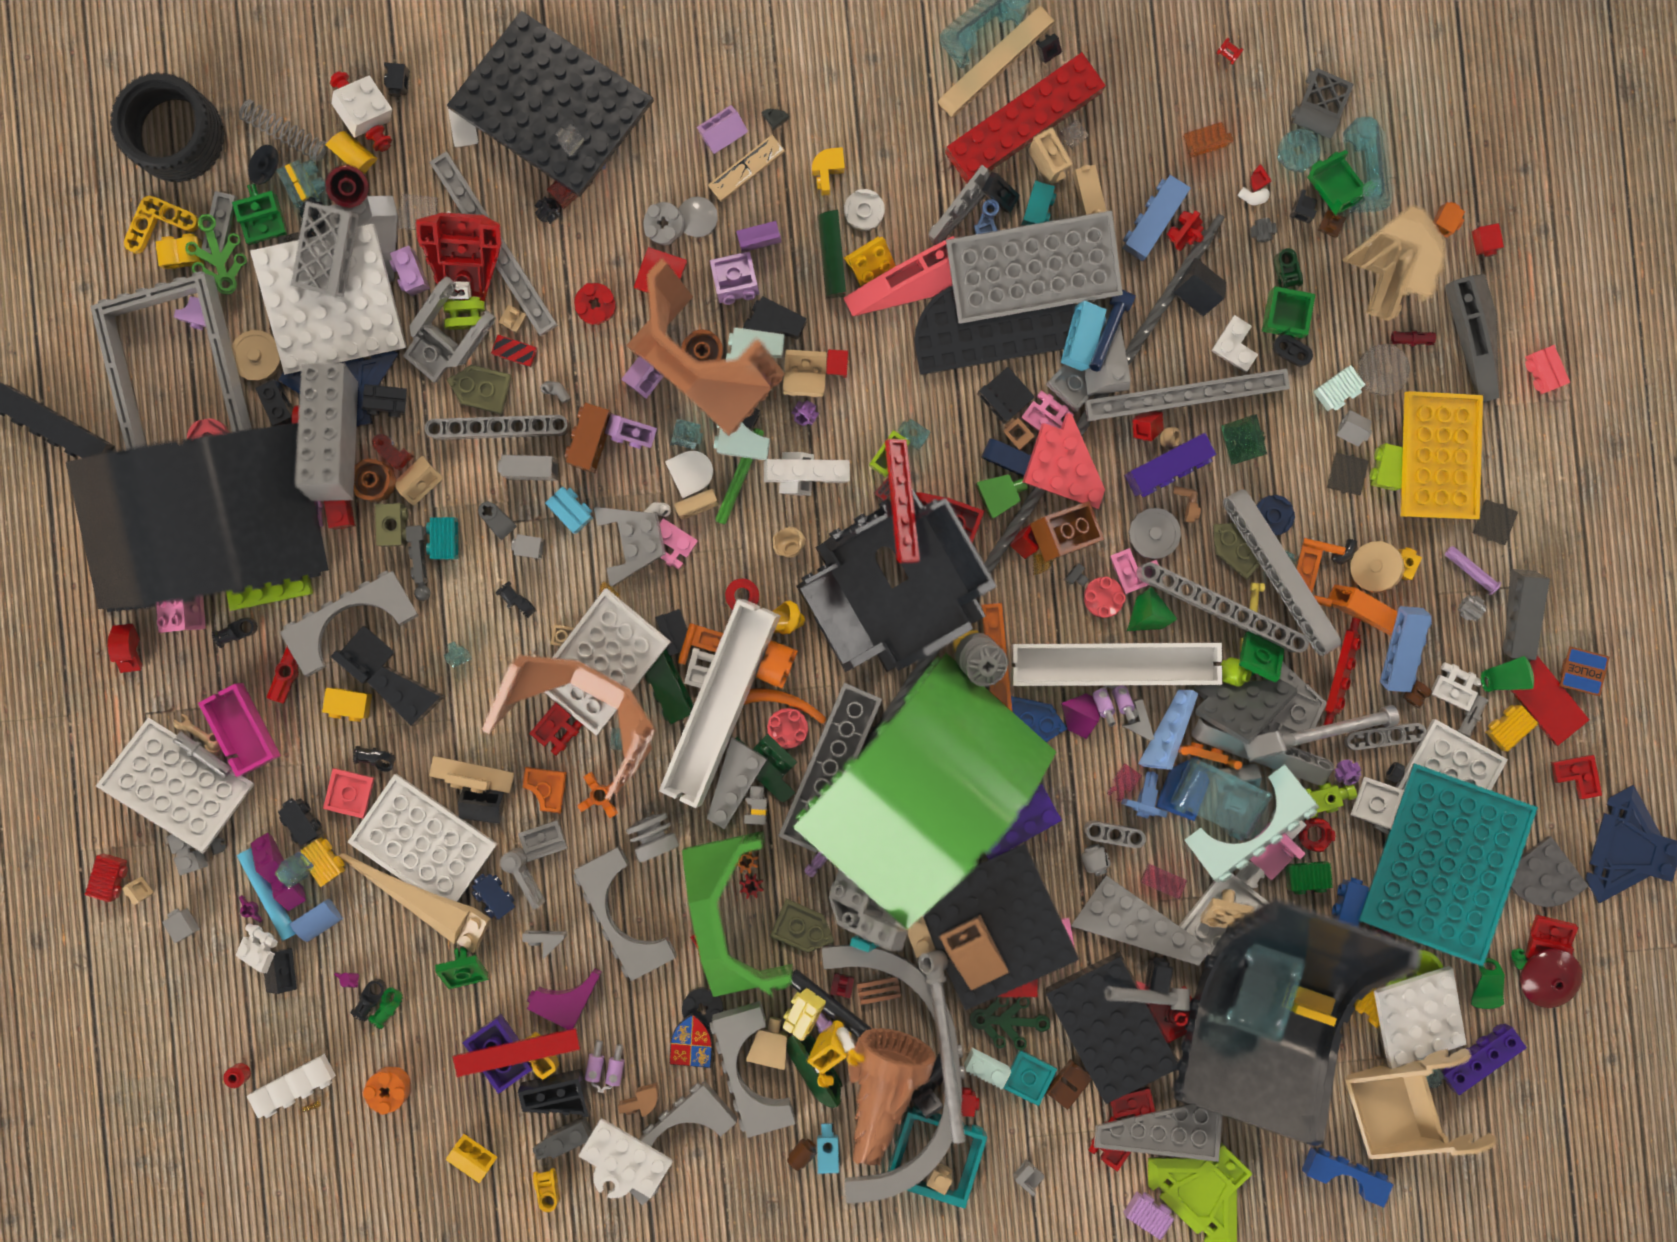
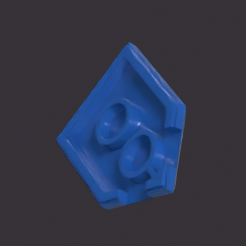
[1011,696,1067,743]
[1156,756,1209,821]

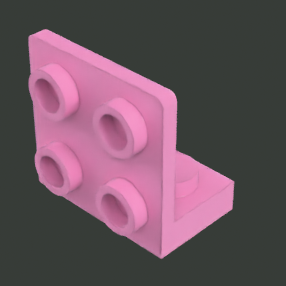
[156,596,206,633]
[1250,822,1306,880]

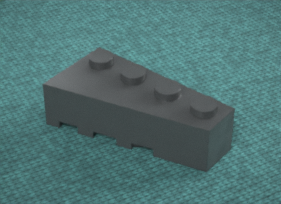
[1503,569,1550,660]

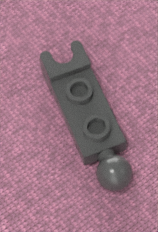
[406,525,431,601]

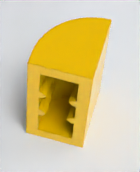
[325,131,378,174]
[446,1134,497,1183]

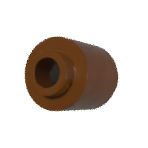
[787,1139,817,1171]

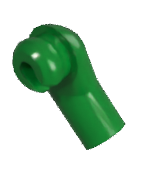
[1511,948,1527,970]

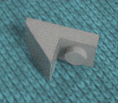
[1122,699,1154,740]
[522,930,567,959]

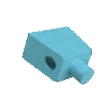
[817,1123,839,1174]

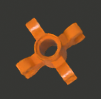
[577,771,625,819]

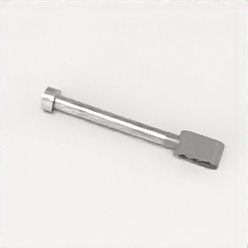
[1243,705,1399,762]

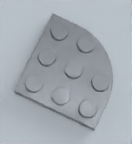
[1510,836,1589,907]

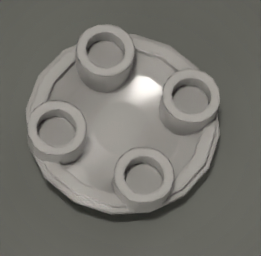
[679,196,718,237]

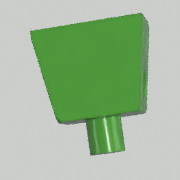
[975,474,1028,520]

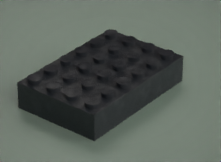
[1046,951,1179,1104]

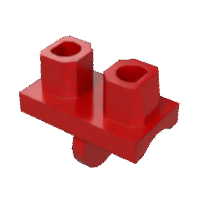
[1167,210,1204,252]

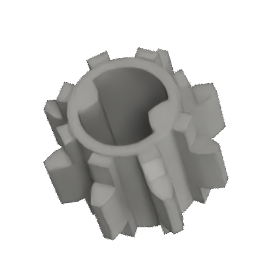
[1458,595,1487,621]

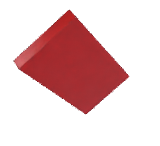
[1510,656,1590,746]

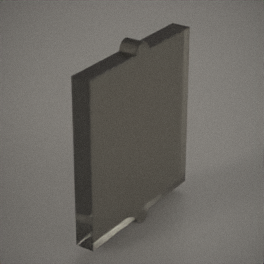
[1327,453,1369,496]
[1472,499,1518,545]

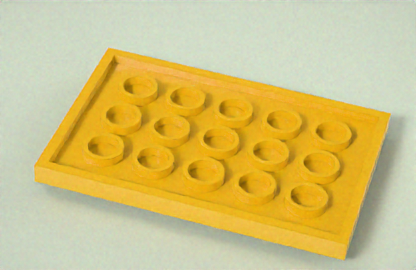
[1401,391,1483,519]

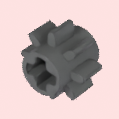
[1250,218,1277,242]

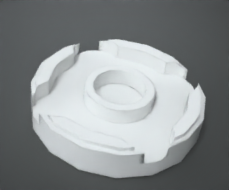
[844,189,885,231]

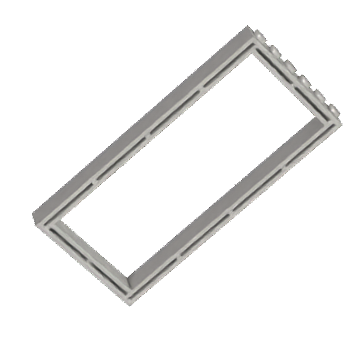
[90,271,252,449]

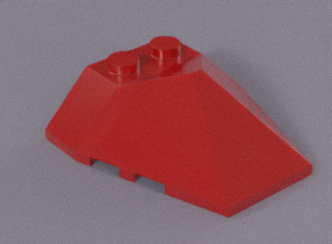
[415,213,502,302]

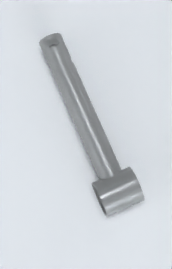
[1105,987,1190,1011]

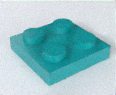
[1003,1050,1057,1106]

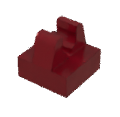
[830,973,854,998]

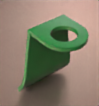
[1481,656,1534,693]
[1471,958,1505,1009]

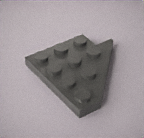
[1194,679,1297,745]

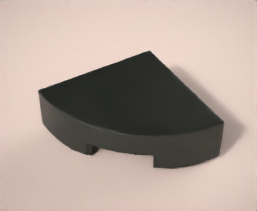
[761,109,790,130]

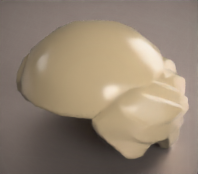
[773,527,806,558]

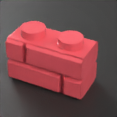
[1525,345,1571,394]

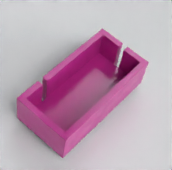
[198,683,281,777]

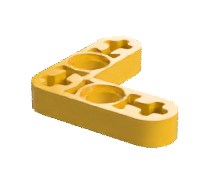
[124,195,199,254]

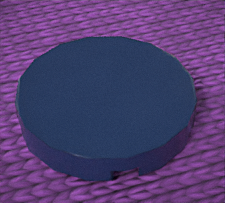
[1256,495,1295,536]

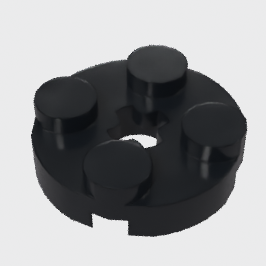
[682,987,724,1029]

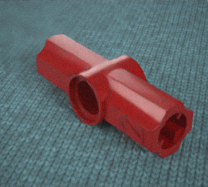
[266,646,299,704]

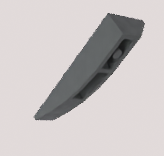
[1444,274,1499,403]

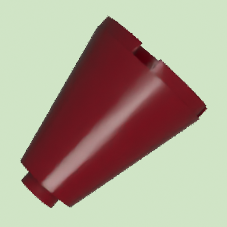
[325,165,369,208]

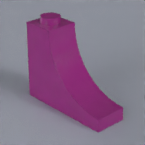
[527,968,602,1029]

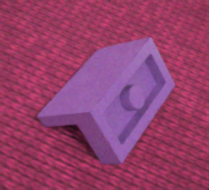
[736,221,781,252]

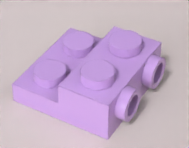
[710,251,759,305]

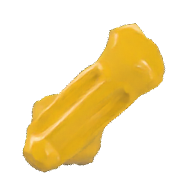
[772,600,805,634]

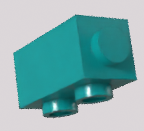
[1021,180,1057,226]

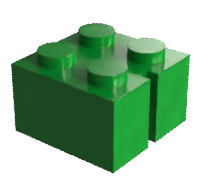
[1261,286,1316,339]

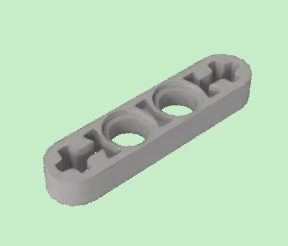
[1344,723,1427,750]

